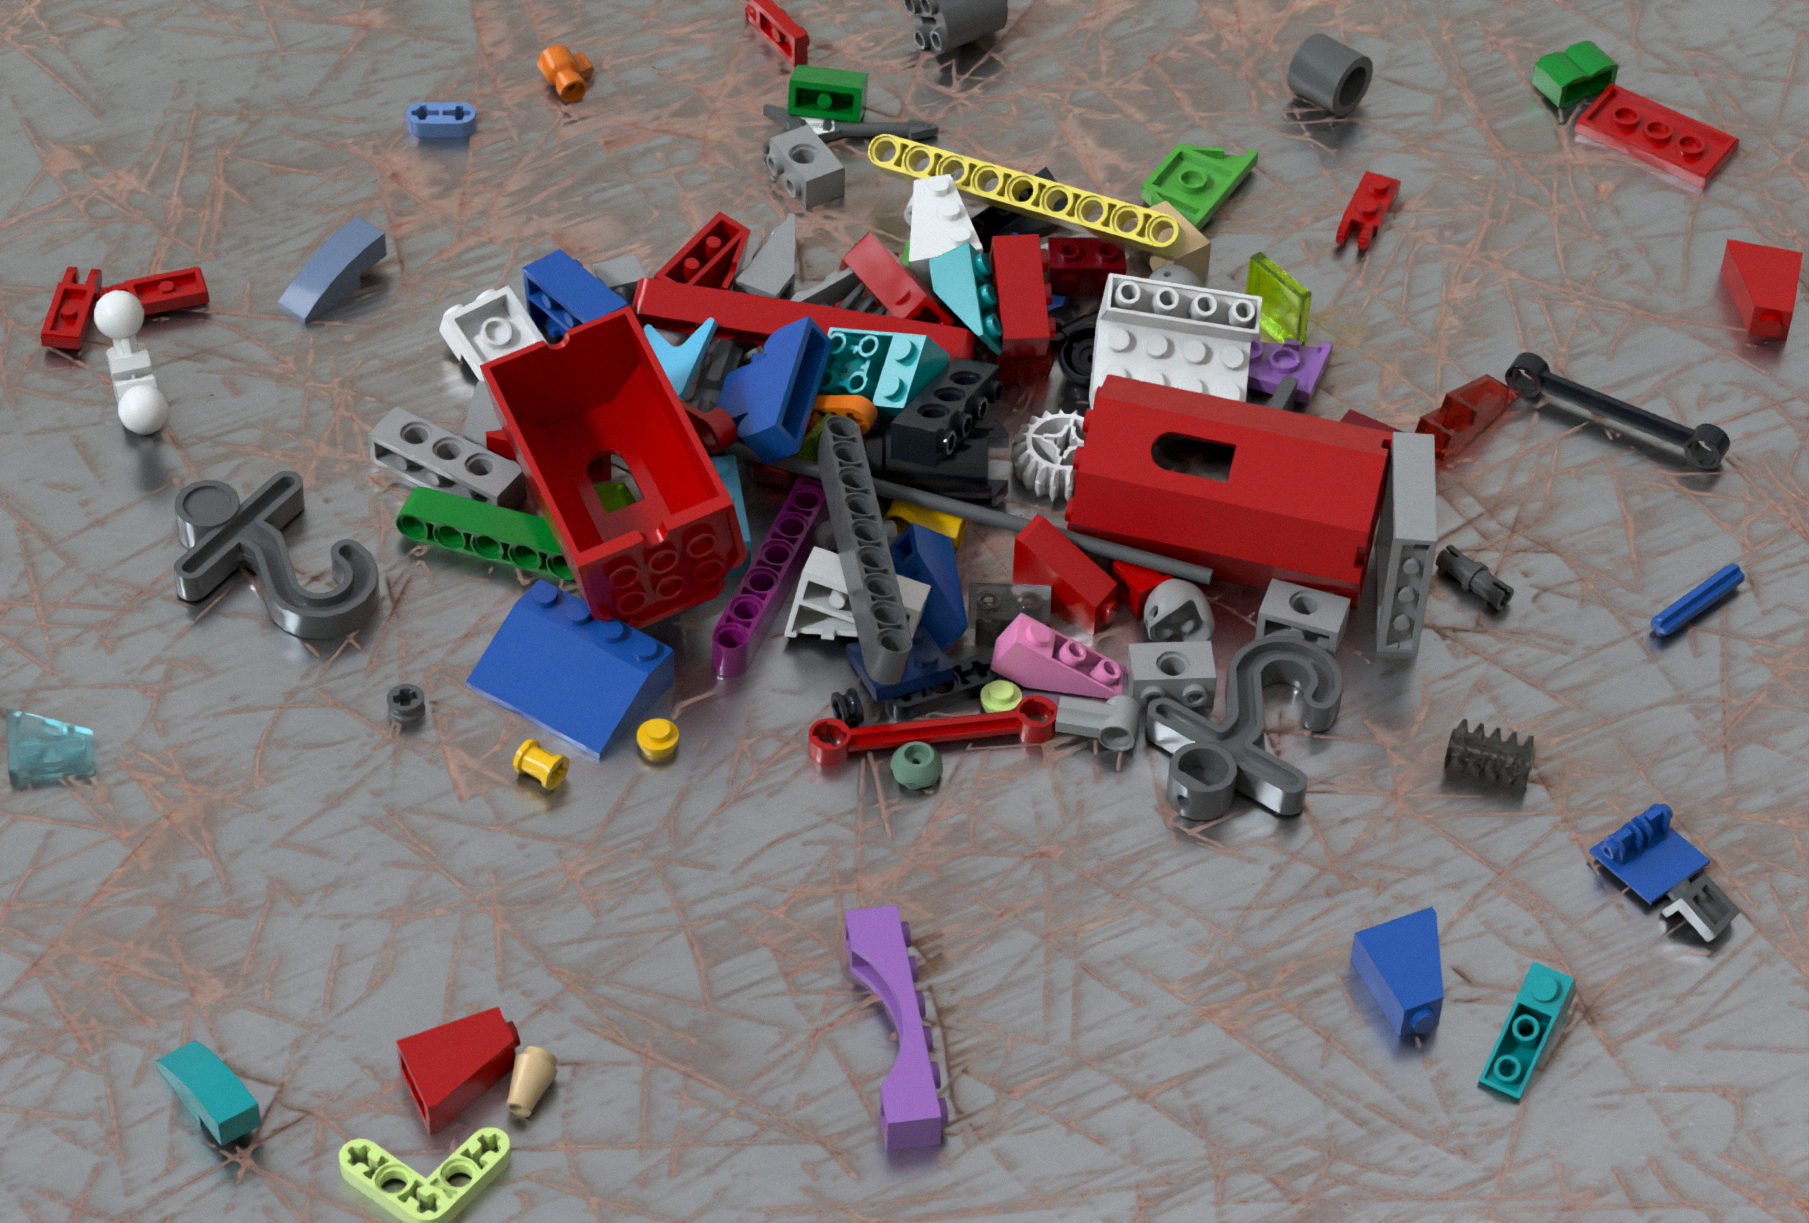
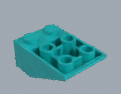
[817,327,950,423]

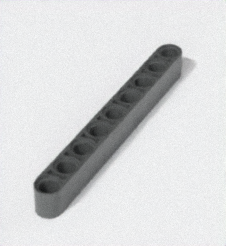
[816,415,913,685]

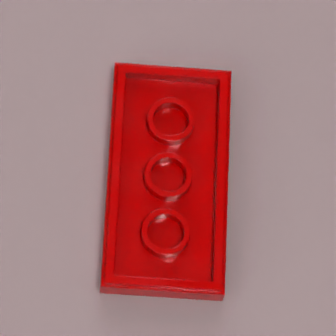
[1575,83,1740,188]

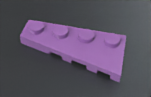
[1247,336,1333,404]

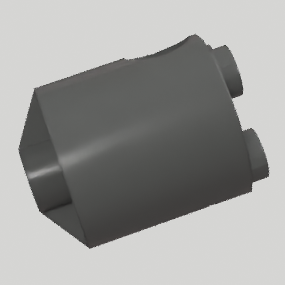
[903,0,1008,55]

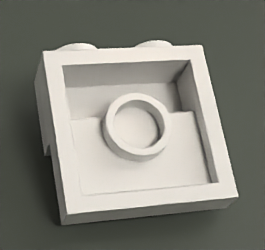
[439,285,548,381]

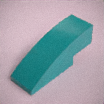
[156,1040,261,1146]

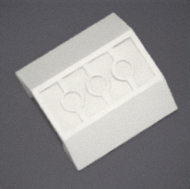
[1089,273,1262,444]

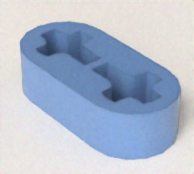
[406,102,477,138]

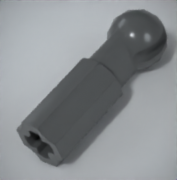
[690,339,744,413]

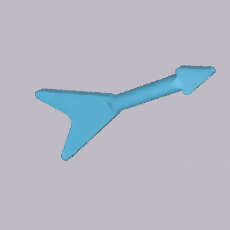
[644,318,718,400]

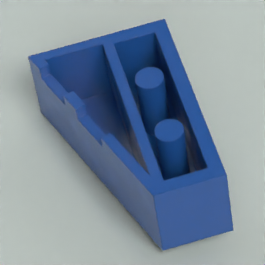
[522,249,629,338]

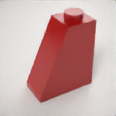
[1720,239,1803,341]
[1011,514,1119,636]
[396,1006,520,1135]

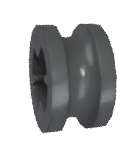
[387,684,426,724]

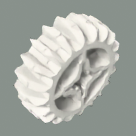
[1011,408,1085,502]

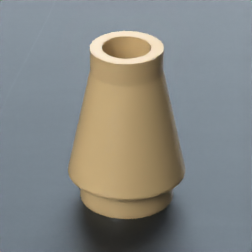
[505,1046,558,1117]

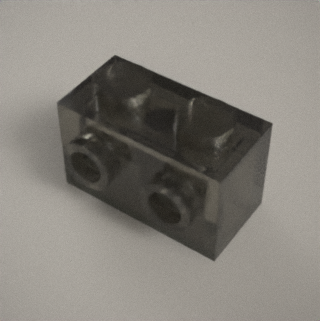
[967,583,1051,648]

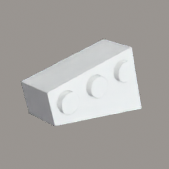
[909,174,983,290]
[784,546,931,640]

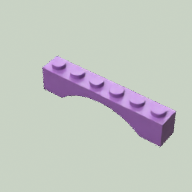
[844,905,949,1150]

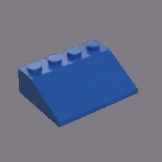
[466,579,675,759]

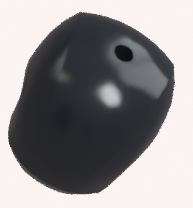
[1058,322,1096,388]

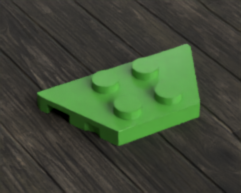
[1141,144,1259,231]

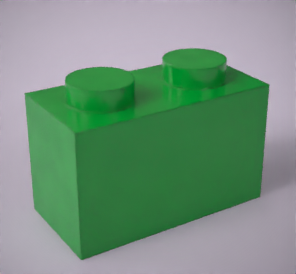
[787,65,869,123]

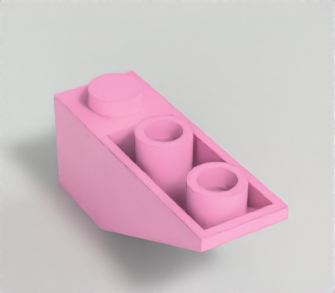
[990,613,1126,699]

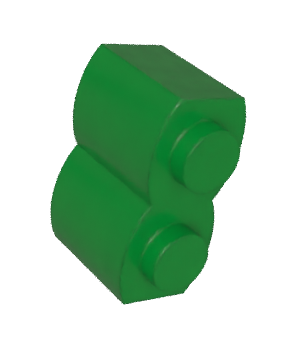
[1532,41,1619,108]

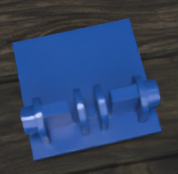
[1589,803,1711,905]

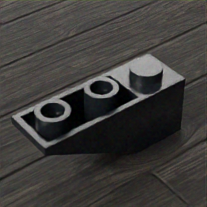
[970,167,1068,254]

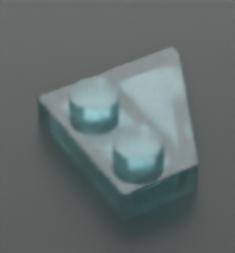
[7,709,96,782]

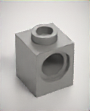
[592,254,647,308]

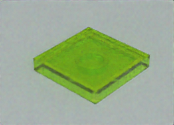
[1246,252,1312,346]

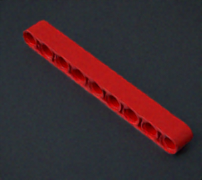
[632,278,977,365]

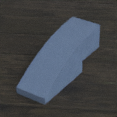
[278,216,387,325]

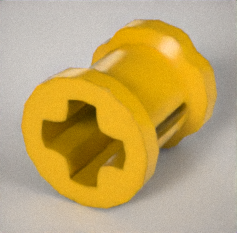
[513,738,569,790]

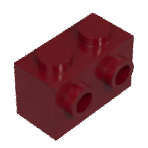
[1047,237,1127,296]

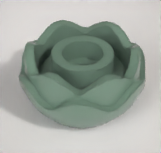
[890,741,943,790]

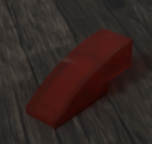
[1415,374,1518,462]

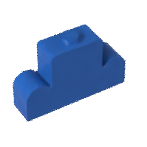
[716,316,833,464]

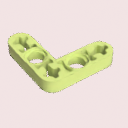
[339,1127,511,1223]

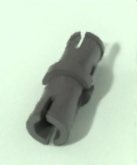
[1436,545,1514,610]

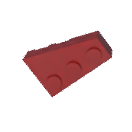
[654,212,751,344]
[989,234,1056,358]

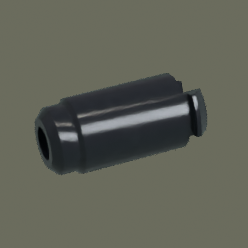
[862,420,1009,507]

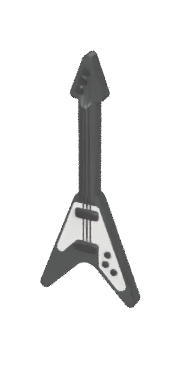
[763,104,938,154]

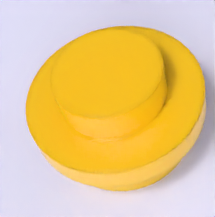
[637,718,679,758]

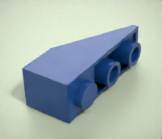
[889,522,968,652]

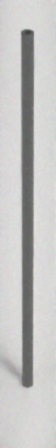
[720,441,1214,585]

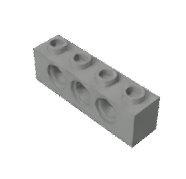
[367,406,527,510]

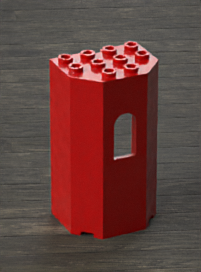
[480,305,748,629]
[1065,374,1393,610]

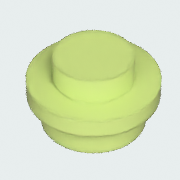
[980,680,1022,713]

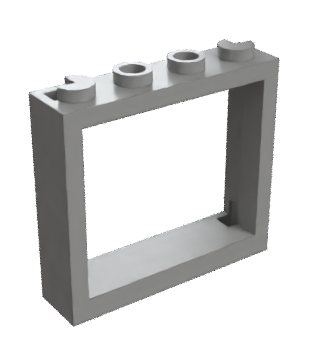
[1375,432,1437,654]

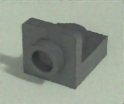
[1661,873,1740,942]

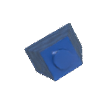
[1350,907,1444,1038]

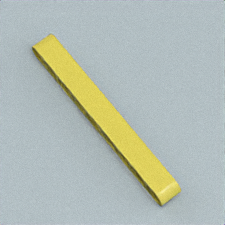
[868,134,1187,257]

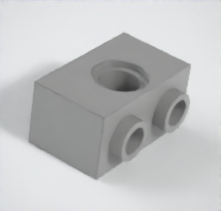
[767,124,845,209]
[1255,578,1351,659]
[1126,641,1217,708]

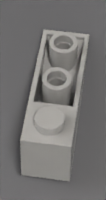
[733,213,796,300]

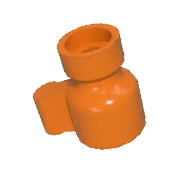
[537,45,594,103]

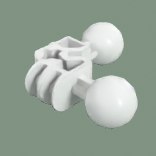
[94,291,169,436]

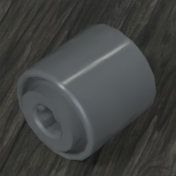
[1287,33,1373,116]

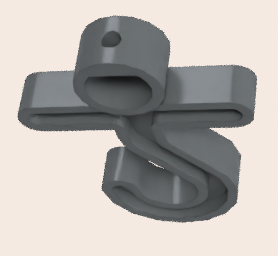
[174,470,380,639]
[1145,636,1343,821]

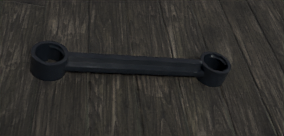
[1505,352,1730,469]

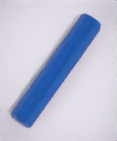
[1651,563,1745,637]

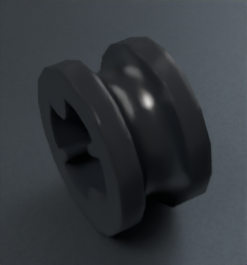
[831,688,864,727]

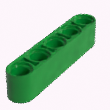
[395,487,574,580]

